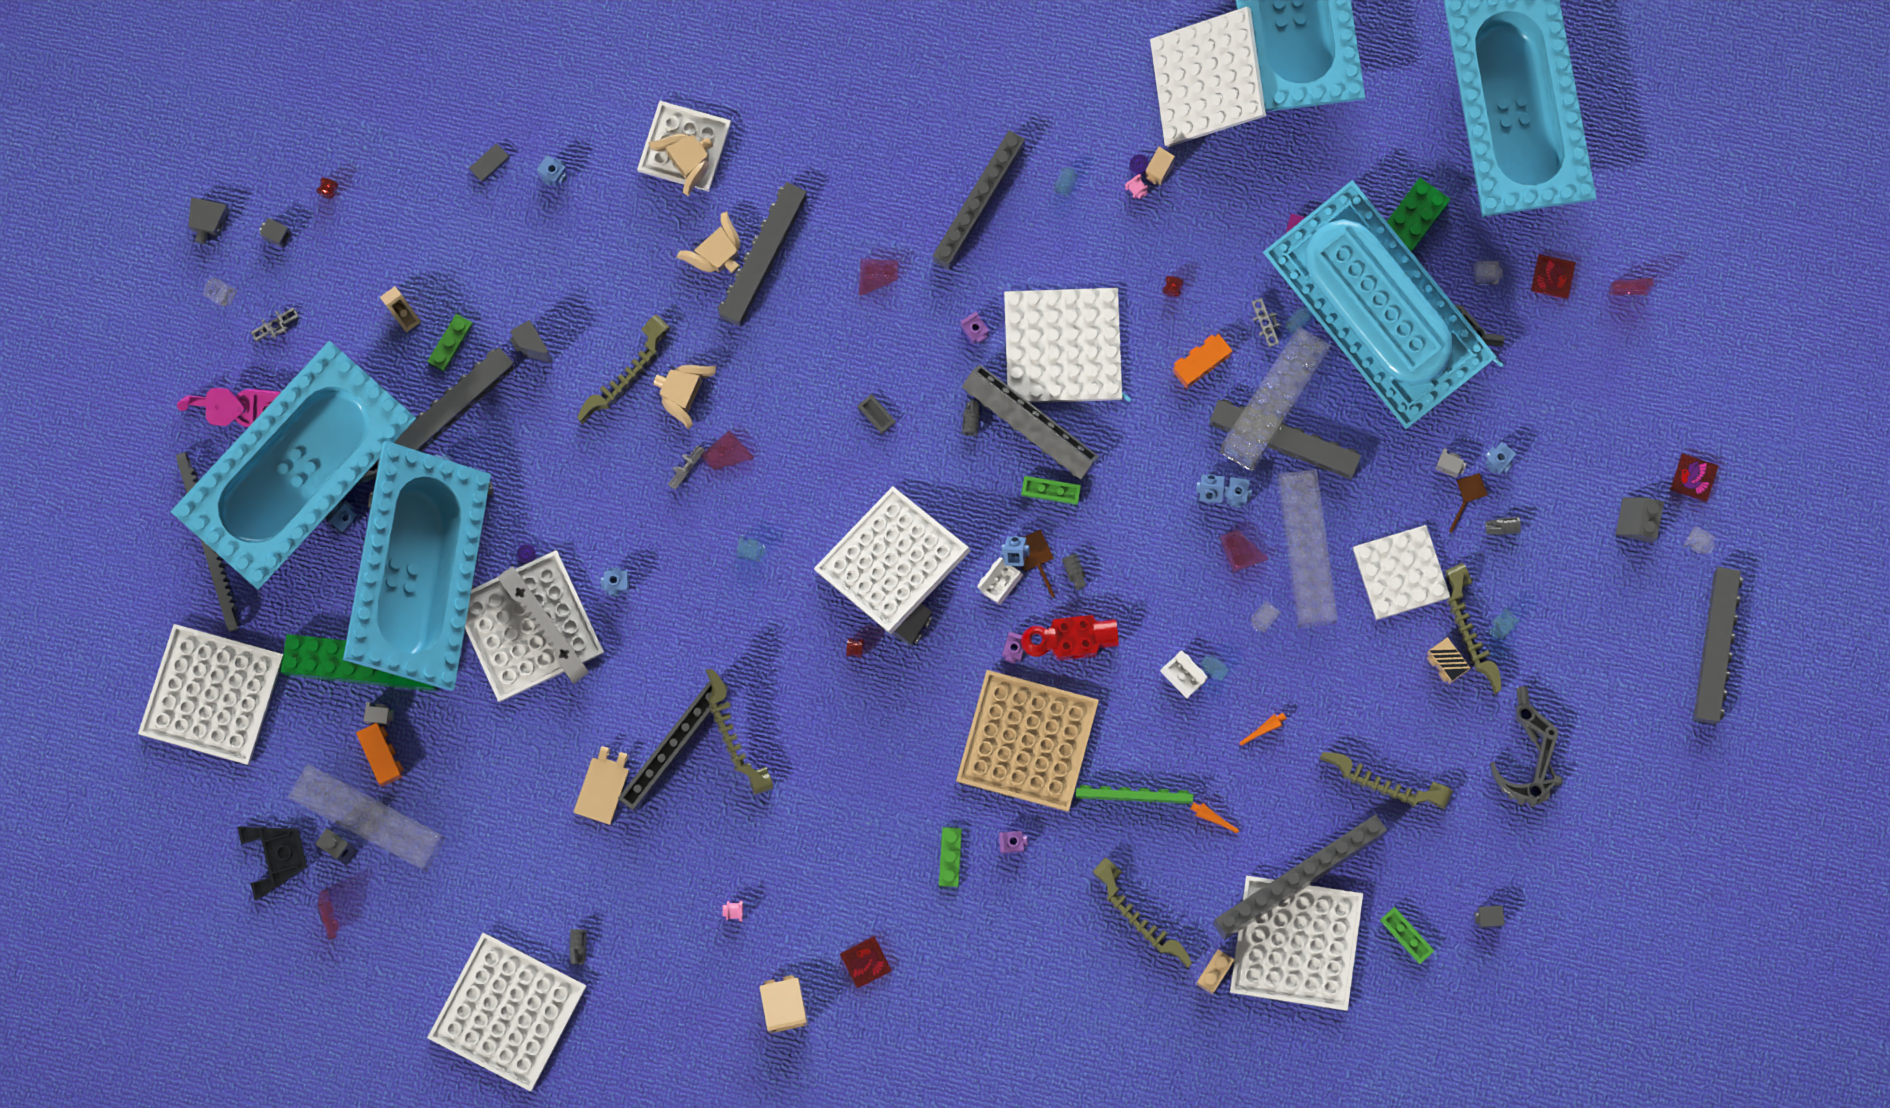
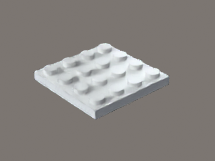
[637,101,731,192]
[1352,525,1450,620]

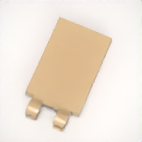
[573,746,630,825]

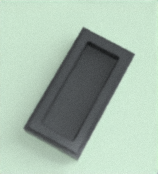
[469,143,510,183]
[857,394,896,435]

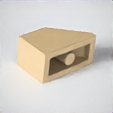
[1145,147,1175,185]
[380,286,421,332]

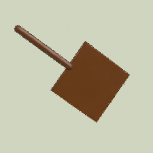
[1022,529,1055,598]

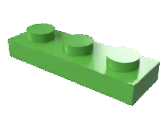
[427,314,473,372]
[1021,476,1081,505]
[939,827,962,887]
[1379,907,1434,964]

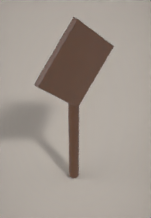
[1449,473,1488,533]

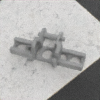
[1252,298,1281,348]
[251,308,299,342]
[668,445,705,489]

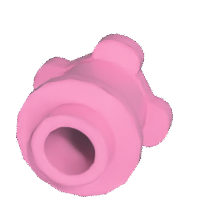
[1125,174,1149,199]
[723,901,743,922]

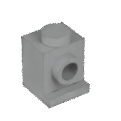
[1435,448,1467,478]
[364,702,394,726]

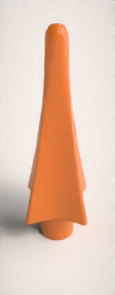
[1239,713,1287,746]
[1190,802,1239,833]

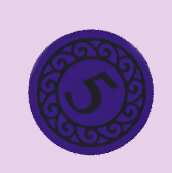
[1130,154,1149,174]
[517,544,537,564]

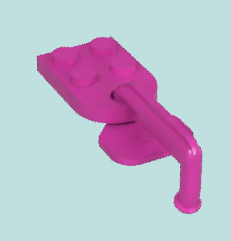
[177,388,281,427]

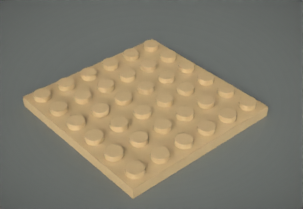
[956,670,1099,812]

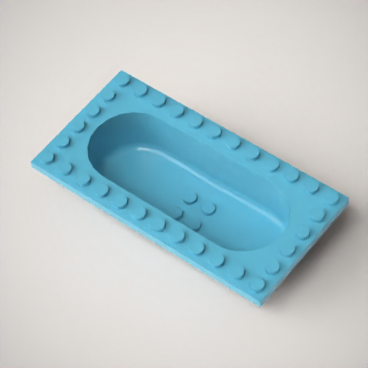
[1235,0,1365,112]
[1443,0,1596,217]
[1262,180,1497,429]
[170,340,416,590]
[342,441,491,691]

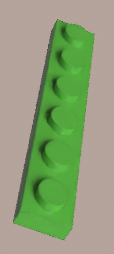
[1076,785,1193,804]

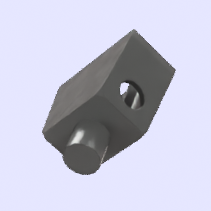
[189,198,230,244]
[315,828,358,865]

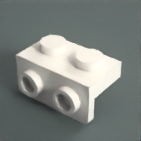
[977,557,1023,605]
[1160,650,1208,698]

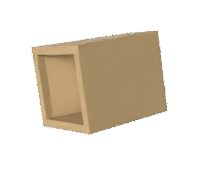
[760,975,809,1034]

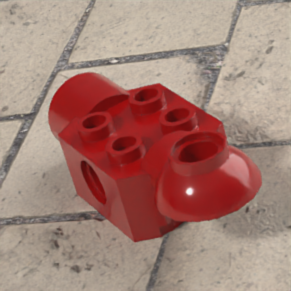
[1021,615,1119,661]

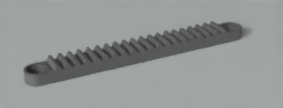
[176,452,240,632]

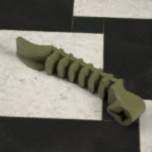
[577,314,670,425]
[1445,563,1501,695]
[705,669,773,795]
[1319,752,1454,809]
[1092,857,1192,968]

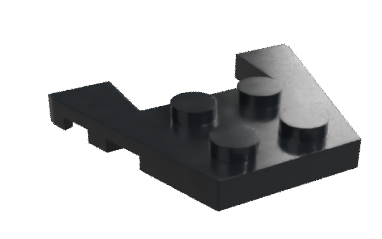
[237,826,308,901]

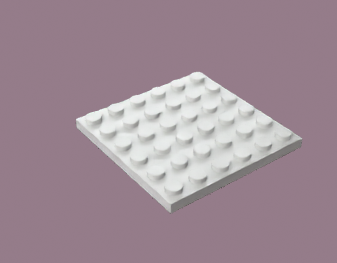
[1150,7,1266,147]
[1004,288,1122,403]
[814,486,971,634]
[465,550,605,703]
[138,624,283,765]
[1230,876,1363,1011]
[427,933,587,1092]

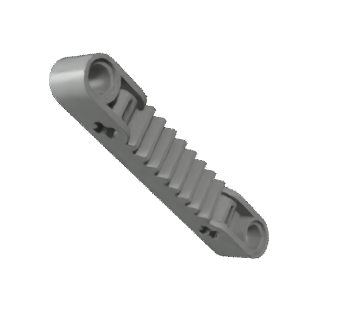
[497,566,589,684]

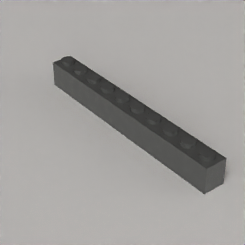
[1213,814,1387,941]

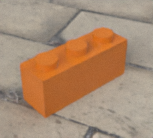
[1173,333,1233,389]
[356,723,404,787]

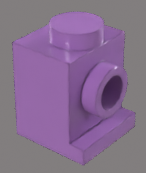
[961,312,989,345]
[1002,632,1024,663]
[999,831,1027,854]

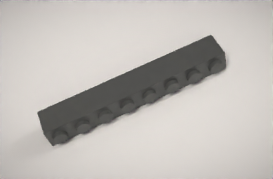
[932,130,1025,270]
[718,182,808,327]
[395,347,516,452]
[962,365,1099,479]
[1209,399,1361,480]
[1693,567,1743,724]
[618,681,731,813]

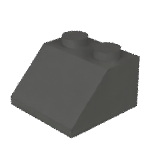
[510,320,553,363]
[1615,497,1664,543]
[892,604,933,647]

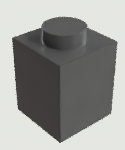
[259,218,292,248]
[1474,905,1505,928]

